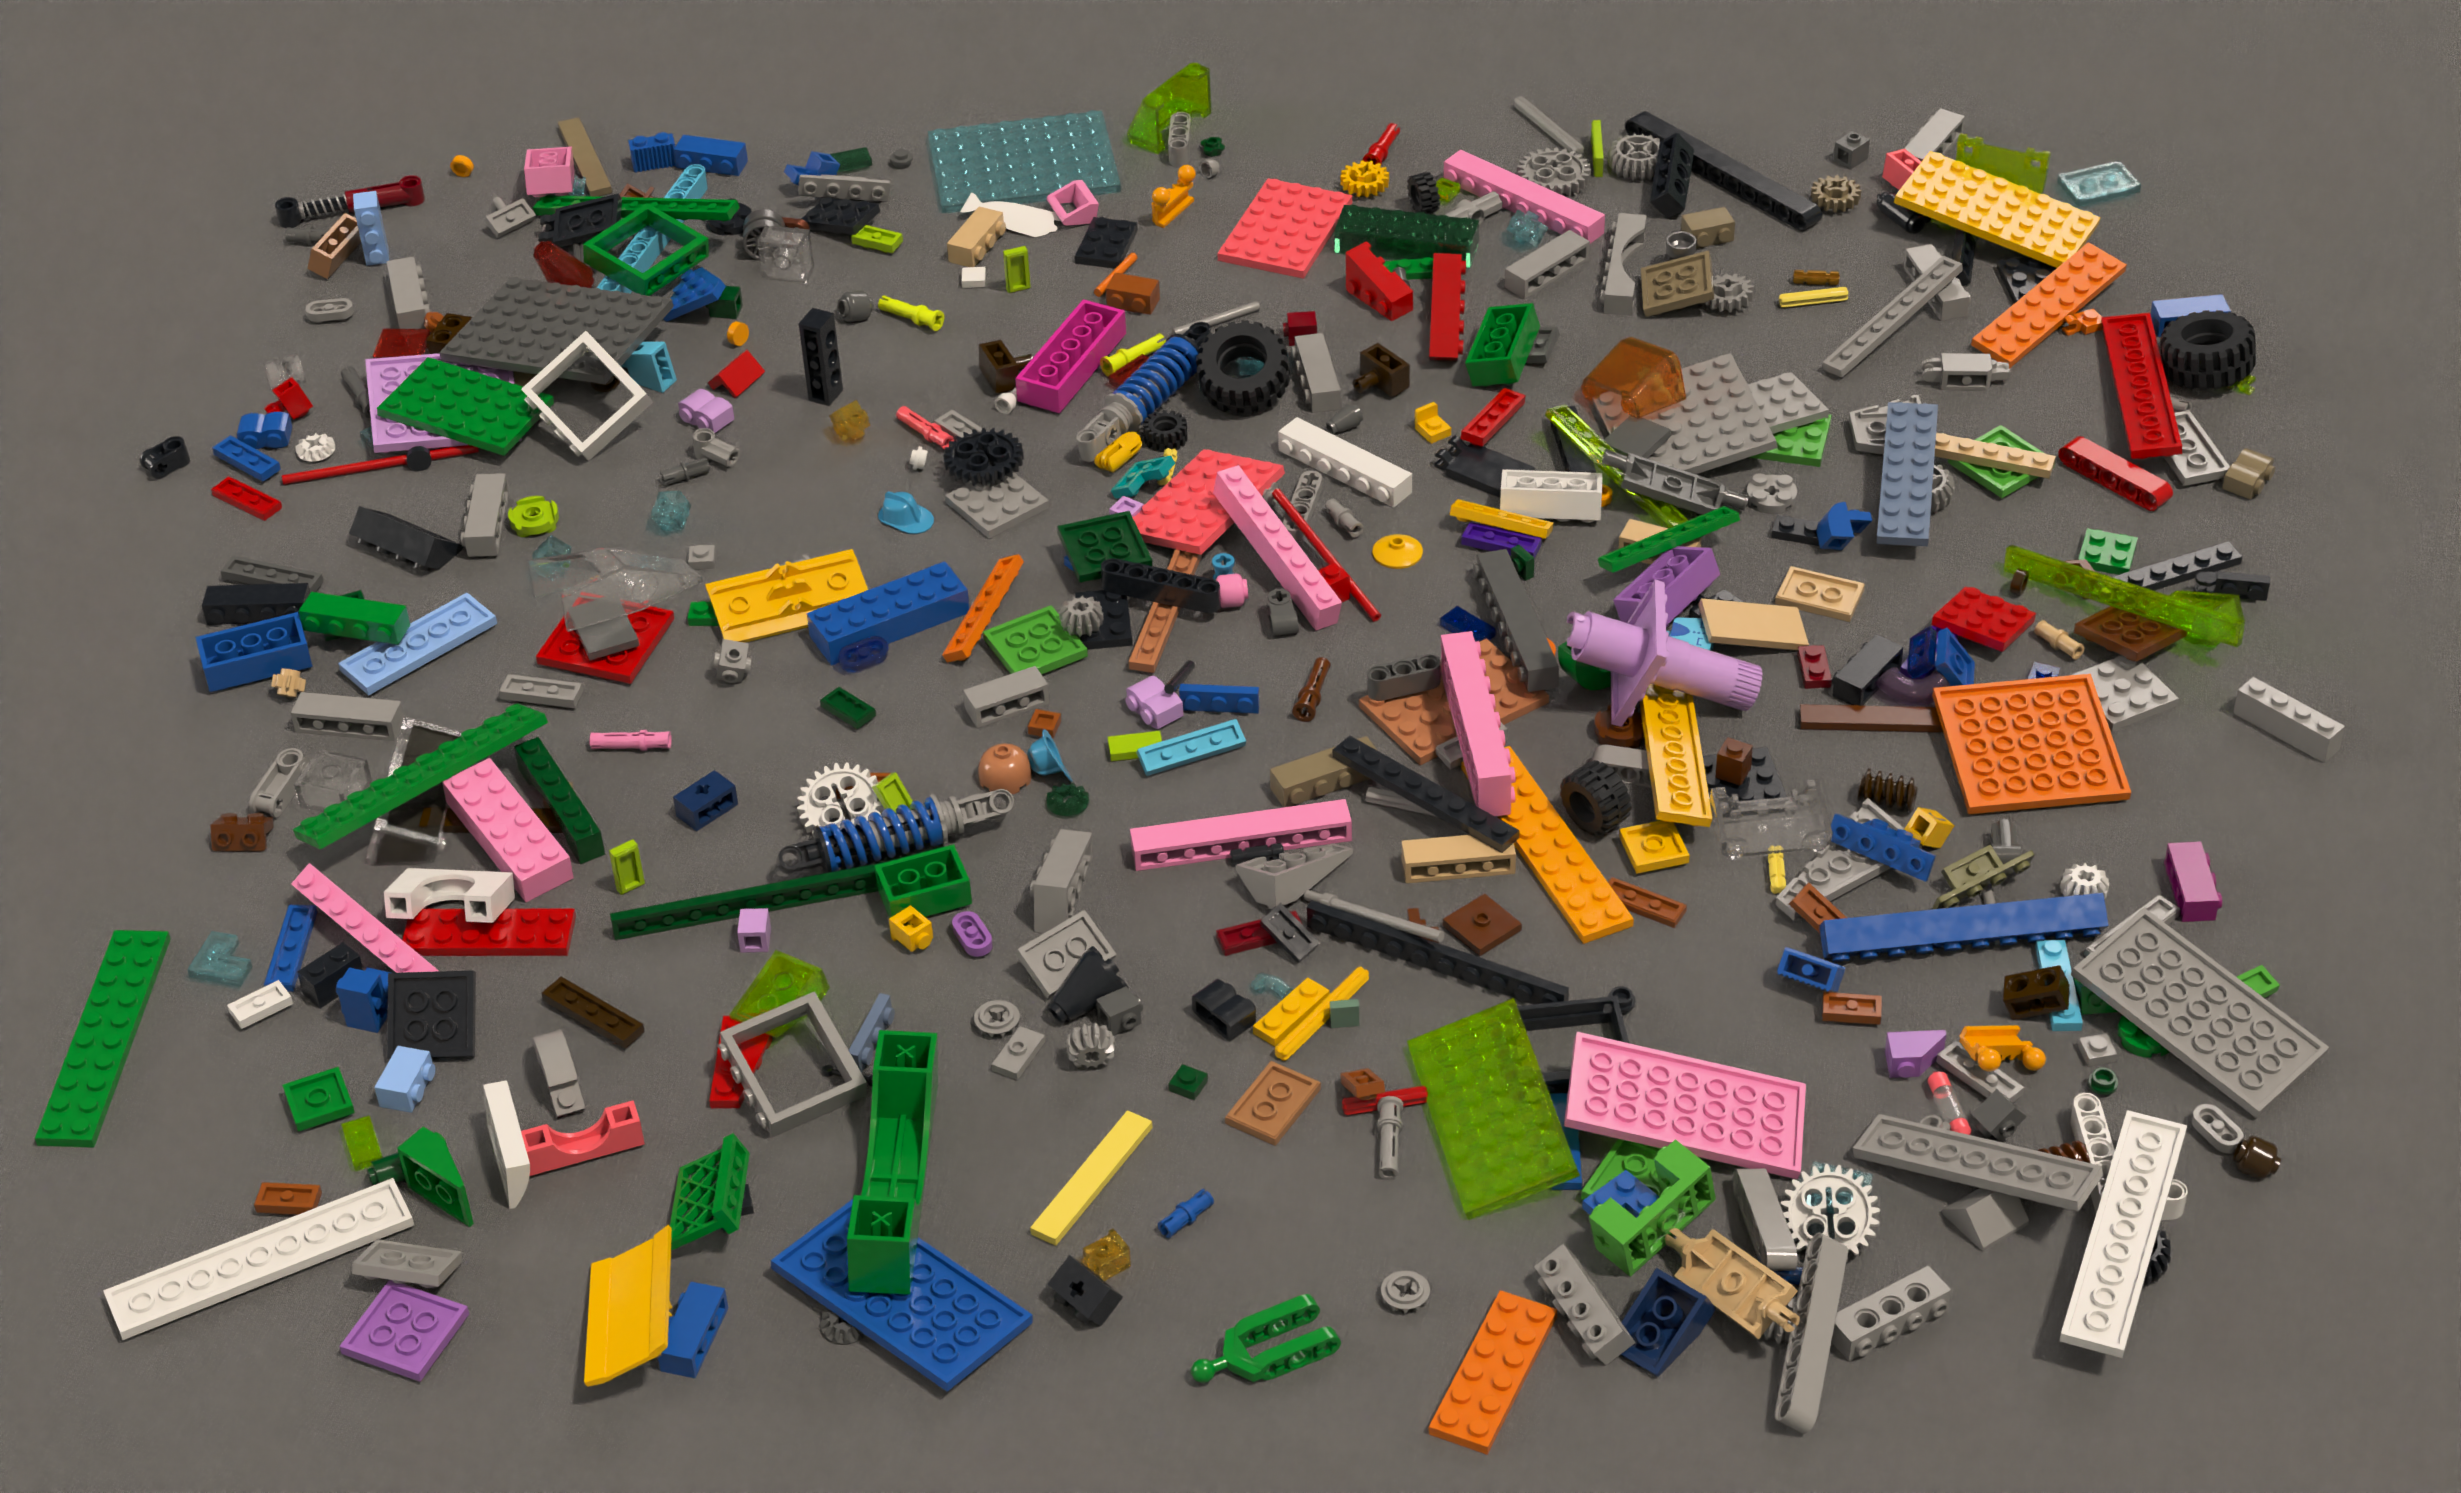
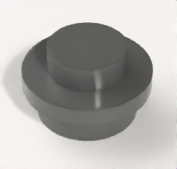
[890,149,913,169]

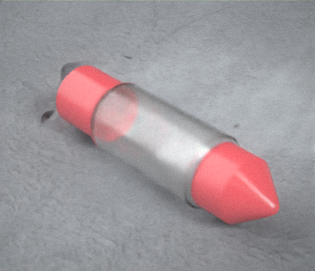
[1927,1071,1971,1135]

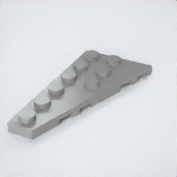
[1776,798,1922,921]

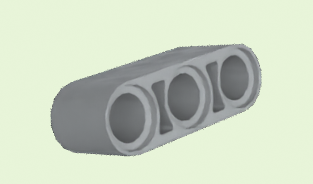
[1168,112,1191,167]
[1592,745,1651,787]

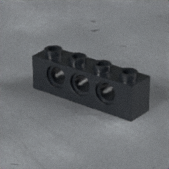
[1650,132,1694,219]
[798,308,843,406]

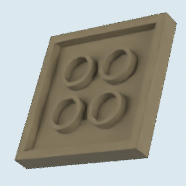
[1641,250,1715,317]

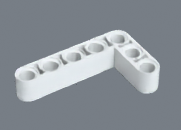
[2070,1093,2188,1220]

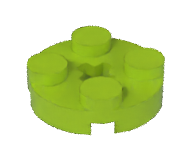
[508,496,559,537]

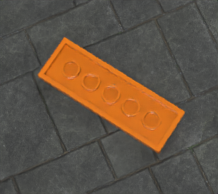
[1429,1290,1557,1455]

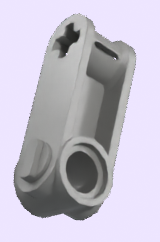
[249,748,312,818]

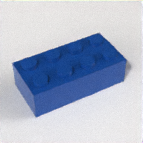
[195,612,313,692]

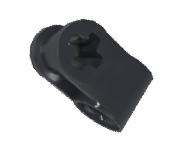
[139,436,190,479]

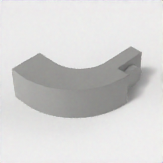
[532,1029,585,1117]

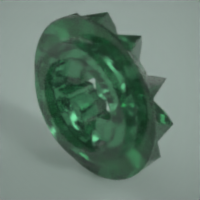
[1046,782,1089,816]

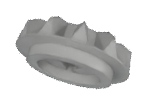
[974,1000,1020,1038]
[1381,1271,1430,1313]

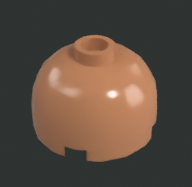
[978,743,1032,794]

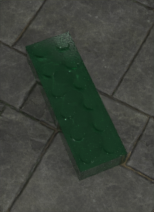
[1334,205,1479,269]

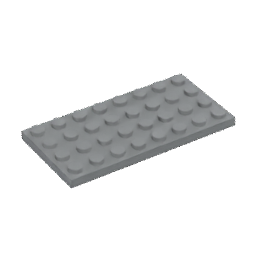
[2071,908,2330,1118]

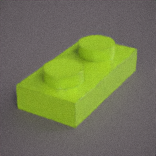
[851,225,903,253]

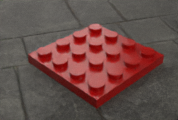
[536,592,675,684]

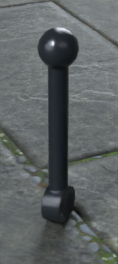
[822,1065,873,1086]

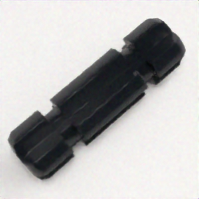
[1230,843,1284,866]

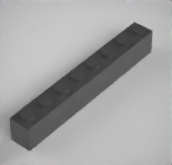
[1473,549,1559,692]

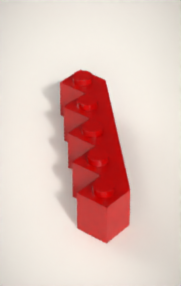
[1429,253,1466,361]

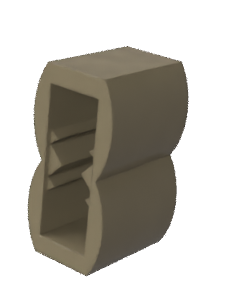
[2222,448,2275,499]

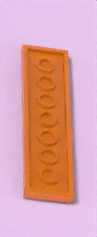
[1971,242,2127,369]

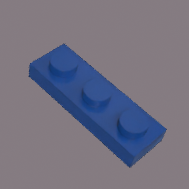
[212,435,281,482]
[1179,684,1260,714]

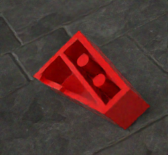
[1345,241,1413,321]

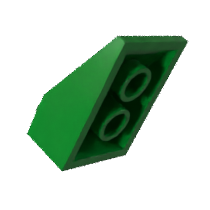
[397,1126,474,1227]

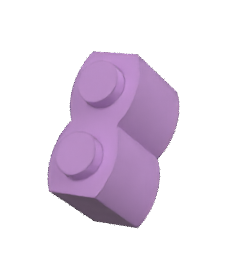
[678,389,735,433]
[1125,676,1184,729]

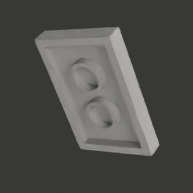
[1015,909,1117,999]
[352,1239,462,1288]

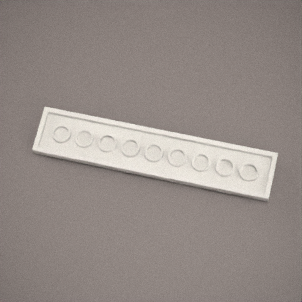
[2060,1110,2187,1358]
[103,1178,414,1340]

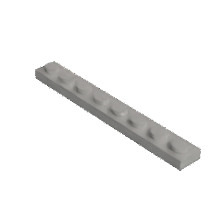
[1822,256,1963,378]

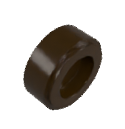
[2010,568,2029,596]

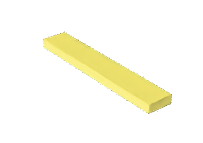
[1030,1110,1153,1246]

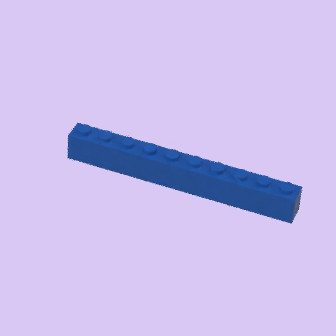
[1819,893,2109,962]

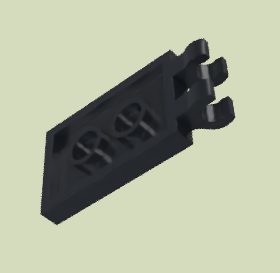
[538,193,622,250]
[1435,436,1535,498]

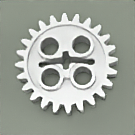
[797,762,884,834]
[1781,1164,1880,1262]

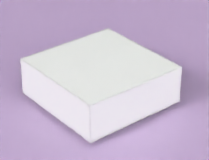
[962,267,986,288]

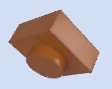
[1028,709,1061,738]

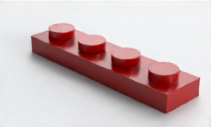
[1460,388,1526,447]

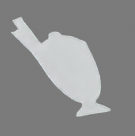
[960,193,1081,237]

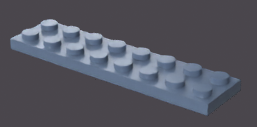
[1877,402,1938,546]

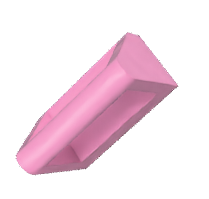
[1047,180,1099,226]

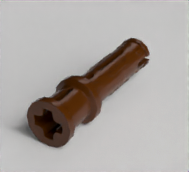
[1292,657,1331,722]

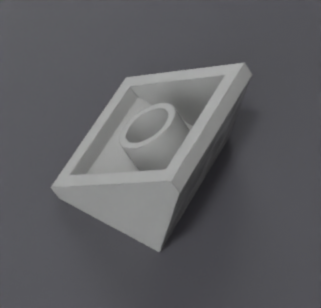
[1942,1188,2029,1251]

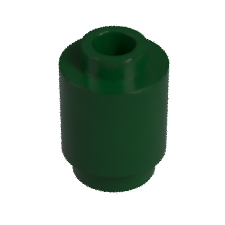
[367,1152,406,1186]

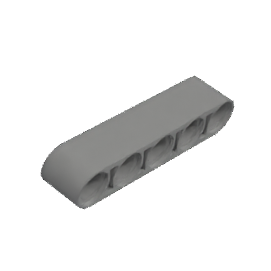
[1733,1168,1798,1271]

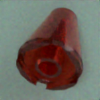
[533,241,595,288]

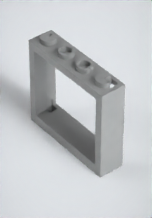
[718,991,867,1138]

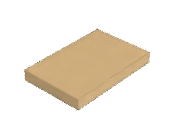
[1775,566,1865,622]

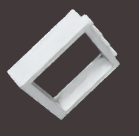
[521,331,653,461]

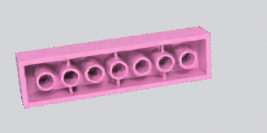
[1441,631,1516,816]

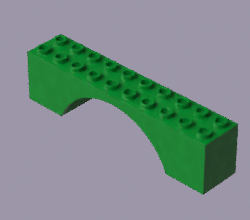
[847,1030,938,1294]

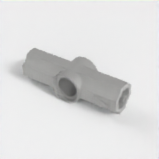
[1437,191,1502,236]

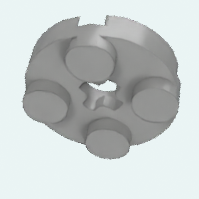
[1746,473,1797,514]

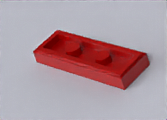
[211,476,282,521]

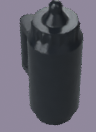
[1876,191,1931,233]

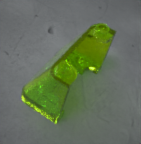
[1127,63,1211,154]

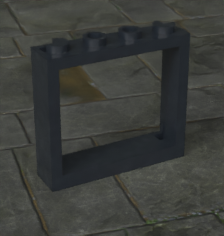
[1503,996,1629,1104]

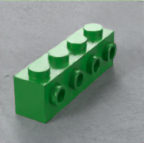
[299,592,410,645]

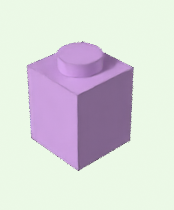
[737,908,771,953]

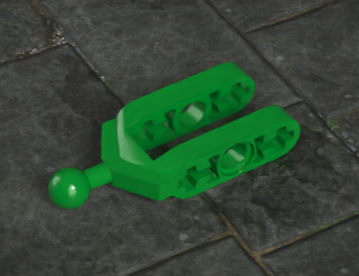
[1191,1294,1341,1383]

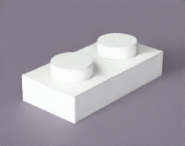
[227,980,293,1029]

